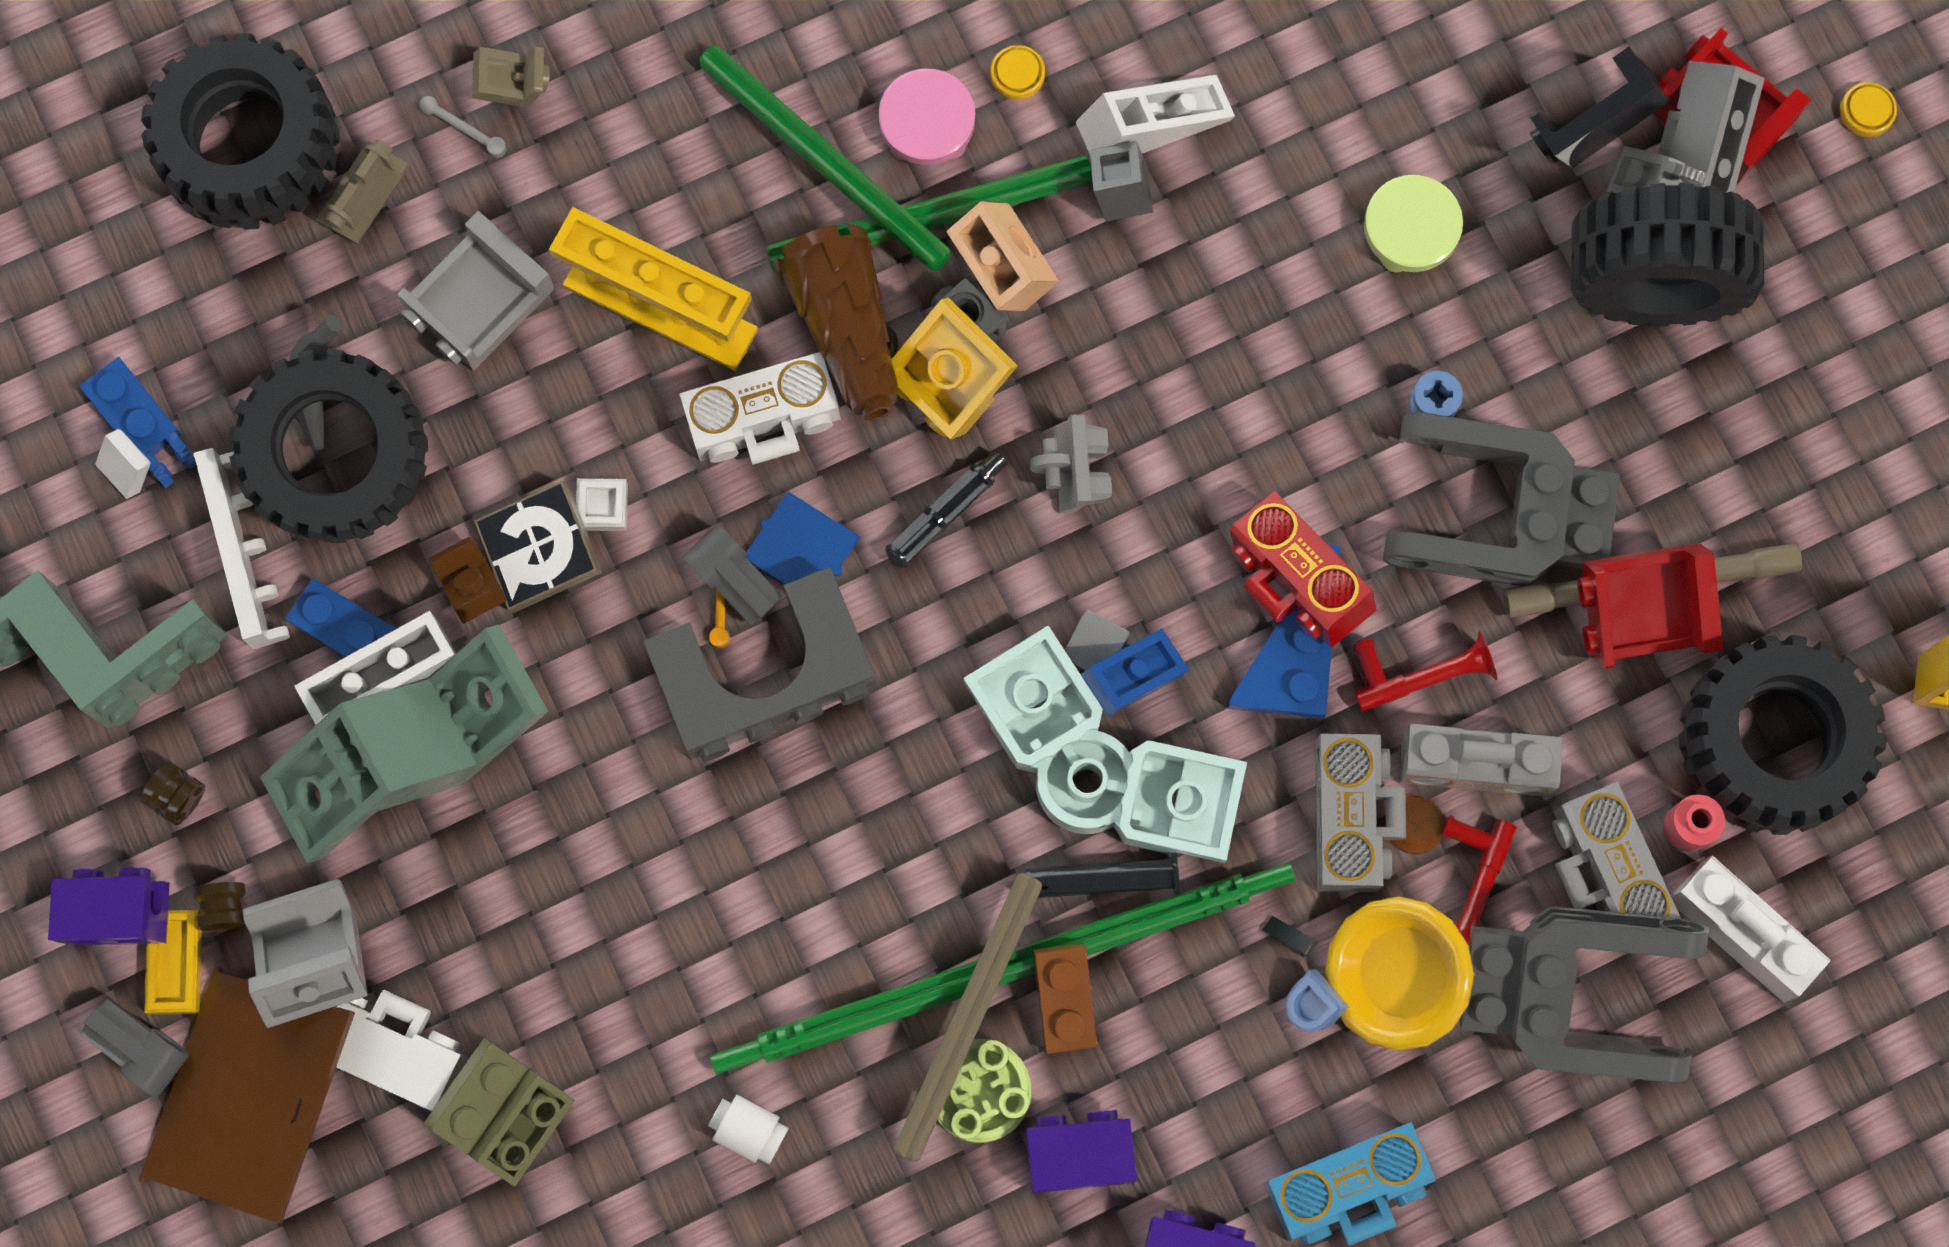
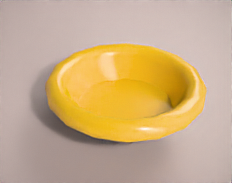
[1324,896,1474,1051]

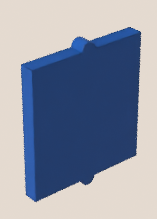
[746,491,860,585]

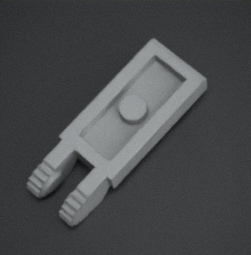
[1607,146,1706,193]

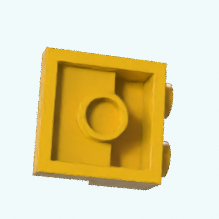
[891,298,1018,439]

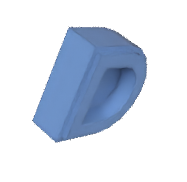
[1286,969,1349,1032]

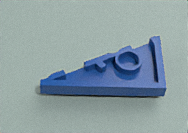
[1228,545,1341,719]

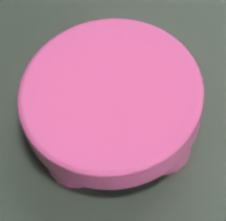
[879,69,975,165]

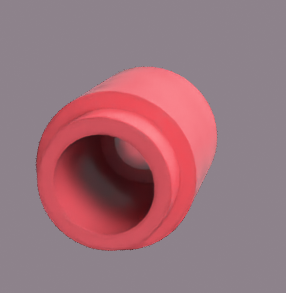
[1664,795,1725,852]

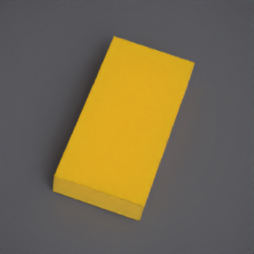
[145,910,202,1015]

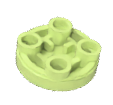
[1364,175,1463,272]
[938,1039,1031,1143]

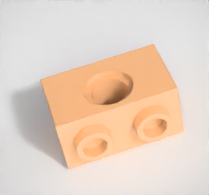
[946,201,1060,311]

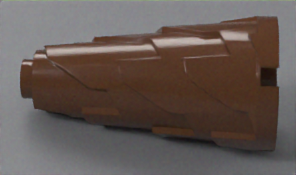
[775,224,899,421]

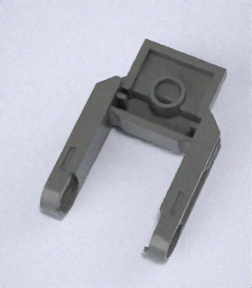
[1383,413,1620,586]
[1459,906,1709,1082]

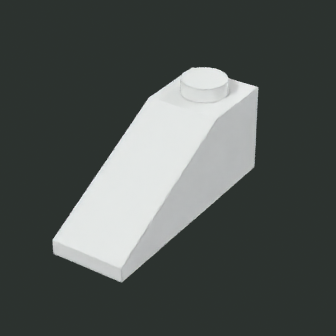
[1076,74,1235,154]

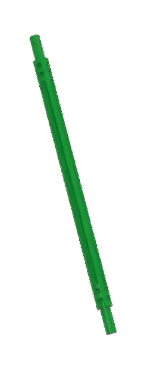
[710,862,1296,1075]

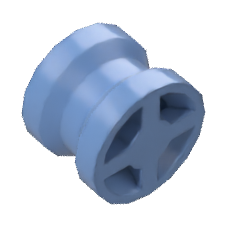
[1409,370,1463,417]

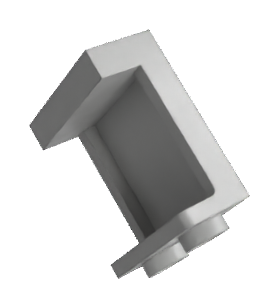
[396,211,554,371]
[243,879,368,1028]

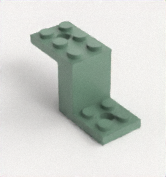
[0,570,228,729]
[260,624,549,864]

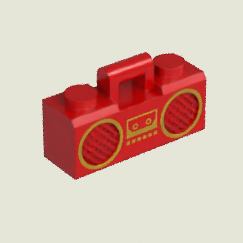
[1229,490,1377,648]

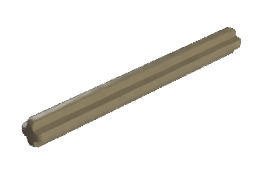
[894,873,1042,1162]

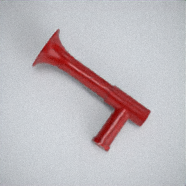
[1352,631,1498,712]
[1442,815,1517,945]

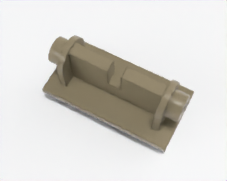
[316,139,409,244]

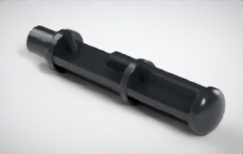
[885,450,1007,568]

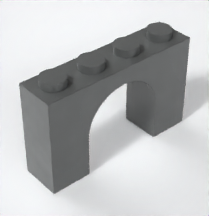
[643,567,876,762]

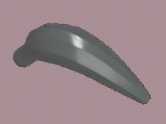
[289,315,344,450]

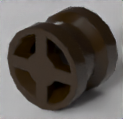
[141,761,205,826]
[193,882,246,931]

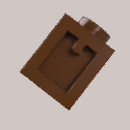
[429,537,507,624]

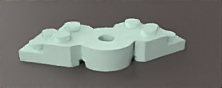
[963,626,1247,863]

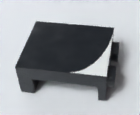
[1529,47,1671,168]

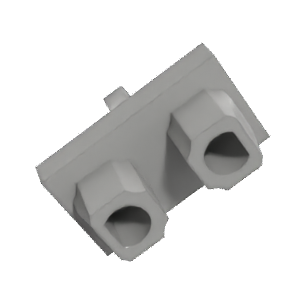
[1030,414,1112,514]

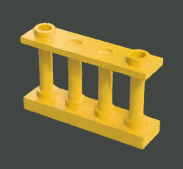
[549,207,758,371]

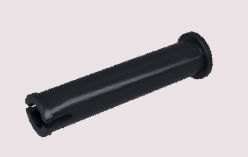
[1025,853,1180,898]

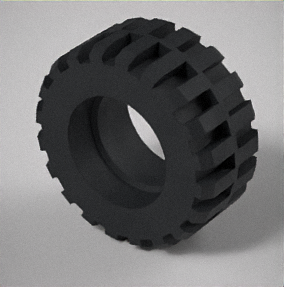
[141,33,340,230]
[1571,183,1764,327]
[228,349,429,543]
[1678,635,1887,835]

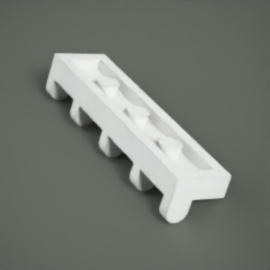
[194,448,290,650]

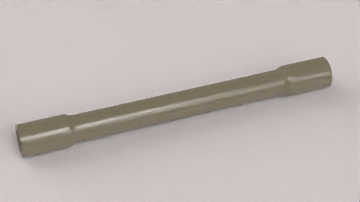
[1502,543,1802,618]

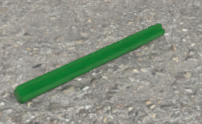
[699,45,951,271]
[767,156,1092,272]

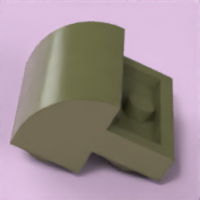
[423,1038,575,1187]

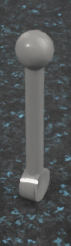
[419,96,507,158]

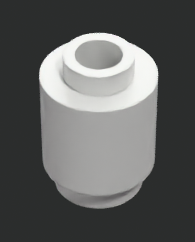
[708,1094,788,1164]

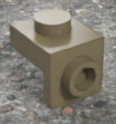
[472,46,550,108]

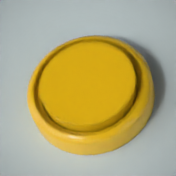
[990,45,1045,100]
[1840,82,1897,137]

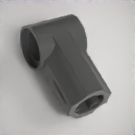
[682,523,782,626]
[80,999,190,1097]

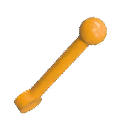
[709,588,730,648]

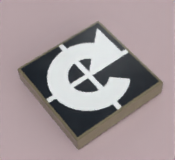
[474,481,602,613]

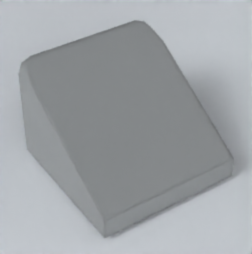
[1065,609,1130,671]

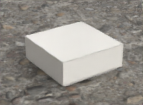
[95,429,150,499]
[576,479,628,531]

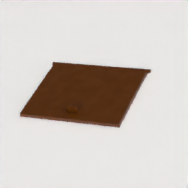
[138,966,355,1224]

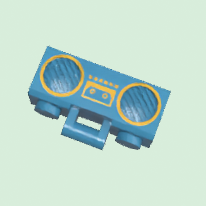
[1263,1122,1436,1247]

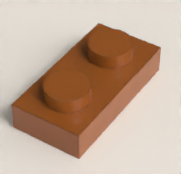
[1033,943,1097,1054]

